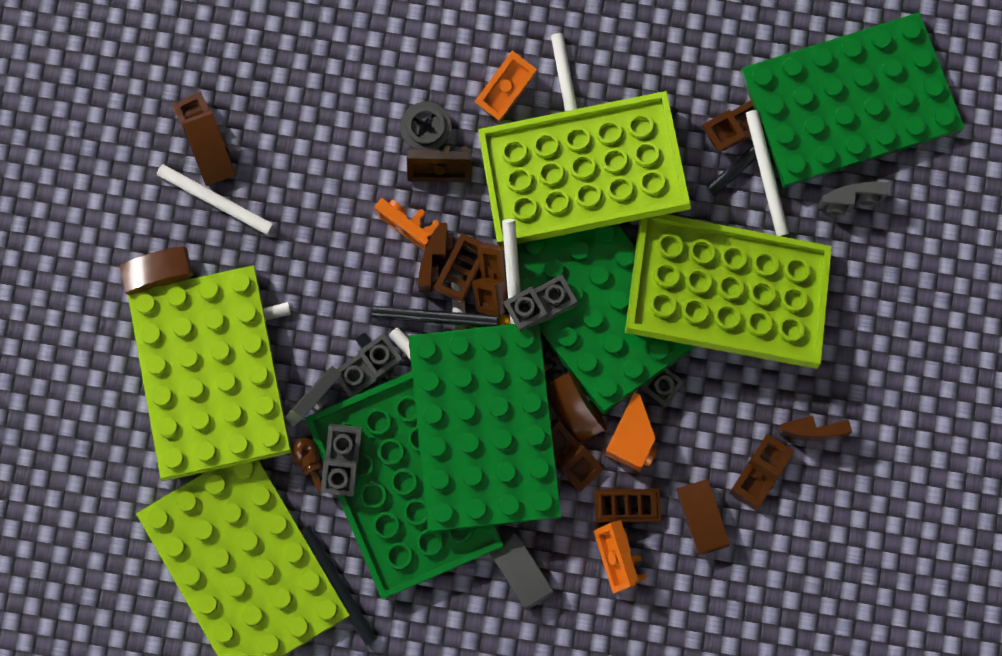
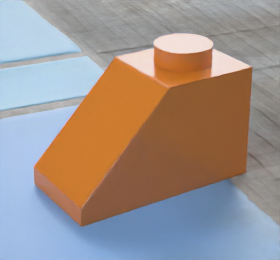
[604,392,658,472]

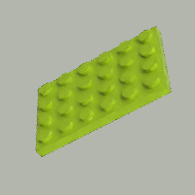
[478,91,691,246]
[625,214,832,369]
[128,265,292,481]
[136,460,350,656]

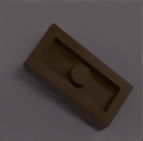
[407,146,472,183]

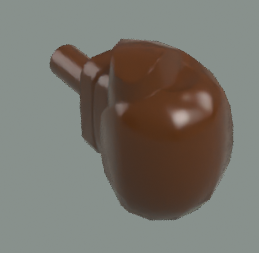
[291,438,323,493]

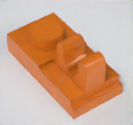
[474,50,538,122]
[374,197,439,251]
[593,520,647,594]

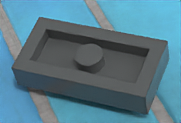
[284,365,342,428]

